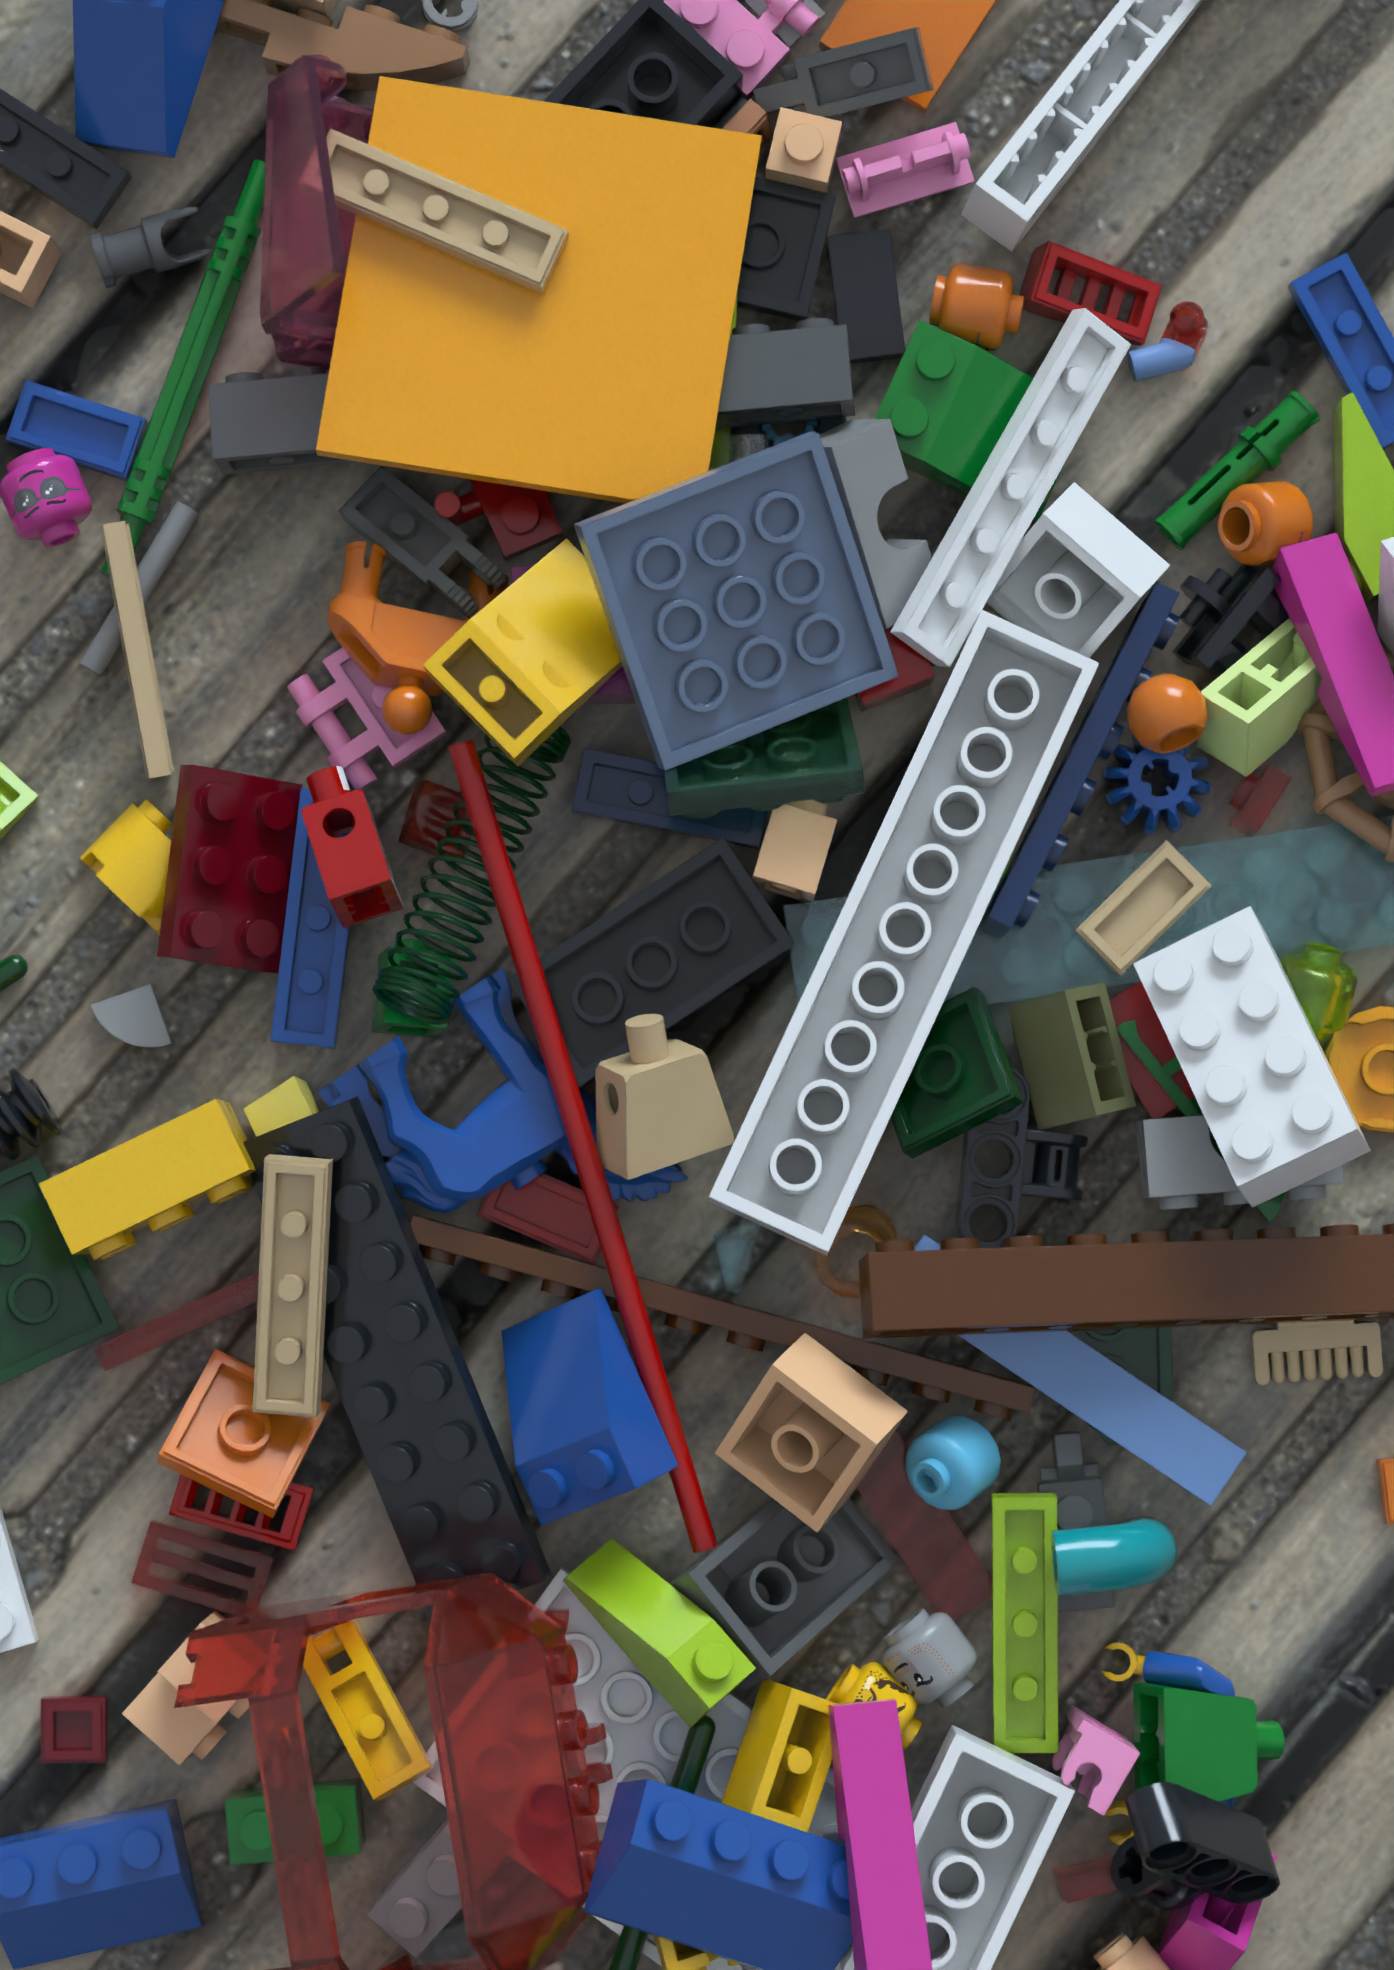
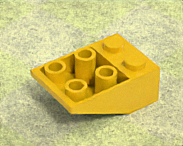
[423,538,623,766]

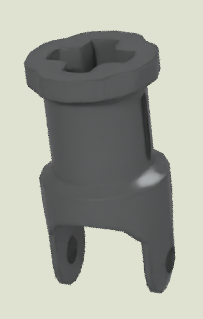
[89,207,211,288]

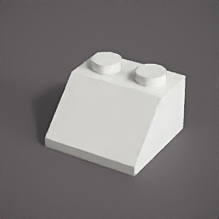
[986,482,1170,658]

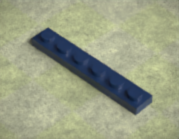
[979,581,1180,938]

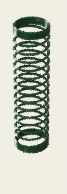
[372,726,571,1025]

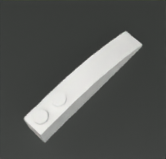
[961,0,1203,252]

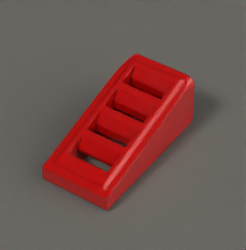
[1019,241,1163,346]
[169,1474,315,1551]

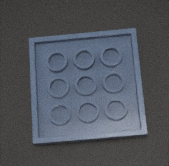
[574,431,899,771]

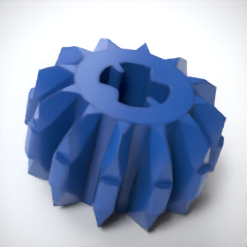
[1102,735,1212,835]

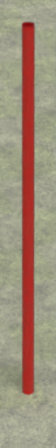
[448,739,718,1553]

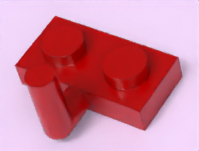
[434,479,563,561]

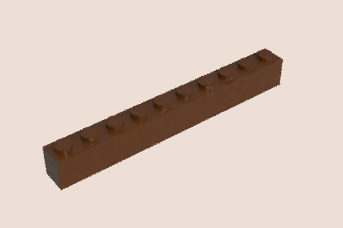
[858,1223,1394,1339]

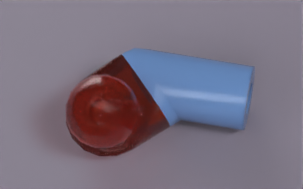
[1127,301,1208,382]

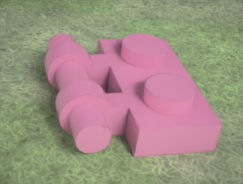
[663,0,820,101]
[287,647,447,790]

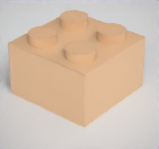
[715,1333,908,1533]

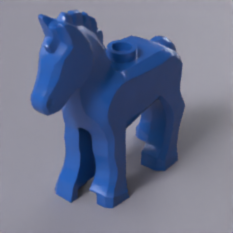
[318,967,688,1213]

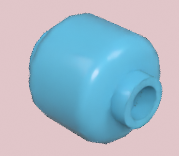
[905,1416,1001,1510]

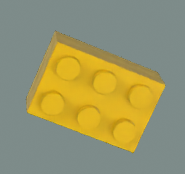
[39,1099,256,1261]

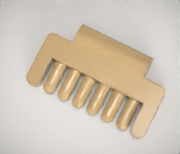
[1250,1320,1383,1386]

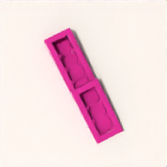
[1271,533,1394,797]
[829,1699,933,1970]

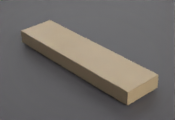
[304,128,569,295]
[101,521,174,779]
[252,1154,333,1418]

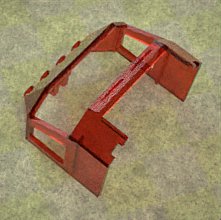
[174,1573,613,1970]

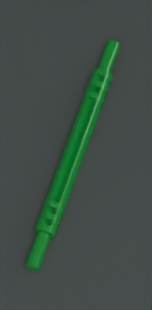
[100,160,278,576]

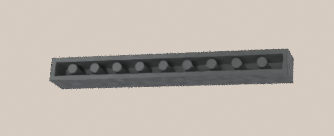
[208,318,855,475]

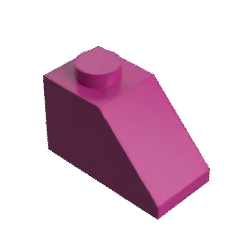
[1157,1854,1277,1970]

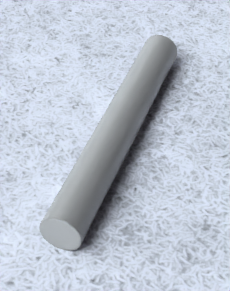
[79,501,199,676]

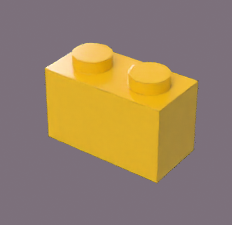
[721,1679,838,1833]

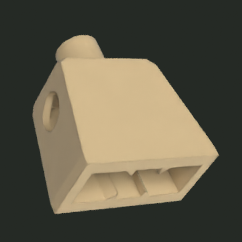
[595,1014,735,1180]

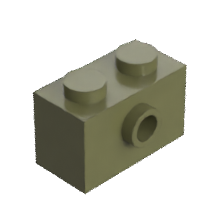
[1007,982,1136,1131]

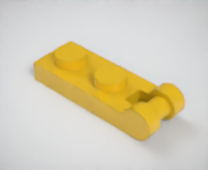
[293,1611,434,1802]

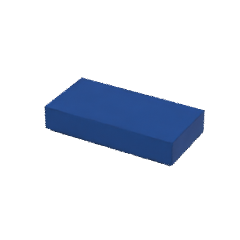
[6,380,148,481]

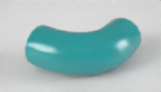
[1051,1516,1178,1596]

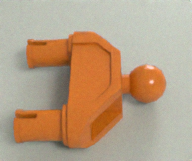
[327,541,509,735]

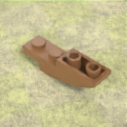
[216,0,470,91]

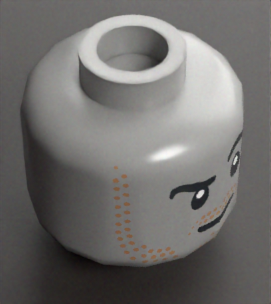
[882,1608,978,1708]

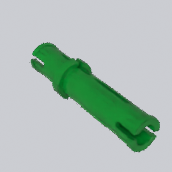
[1154,390,1320,550]

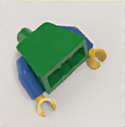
[1102,1642,1285,1845]

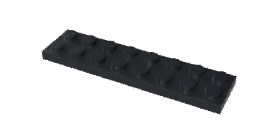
[243,1096,552,1621]

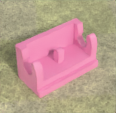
[1051,1705,1140,1816]

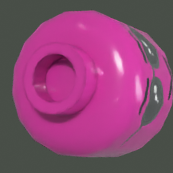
[0,448,92,548]

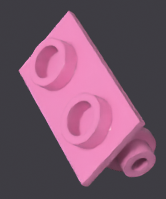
[835,122,975,219]

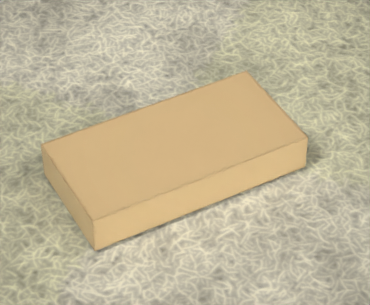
[1074,840,1212,977]

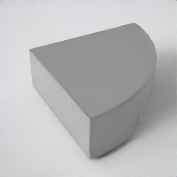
[90,984,174,1048]

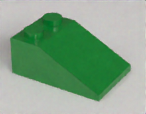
[874,320,1066,525]

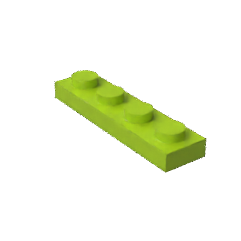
[991,1493,1058,1754]

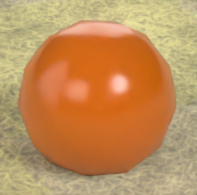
[1126,674,1209,754]

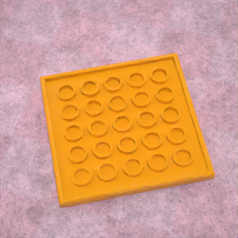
[316,76,762,504]

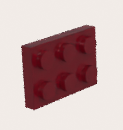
[157,765,303,974]

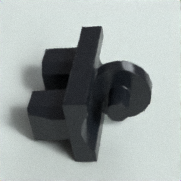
[1172,564,1288,676]

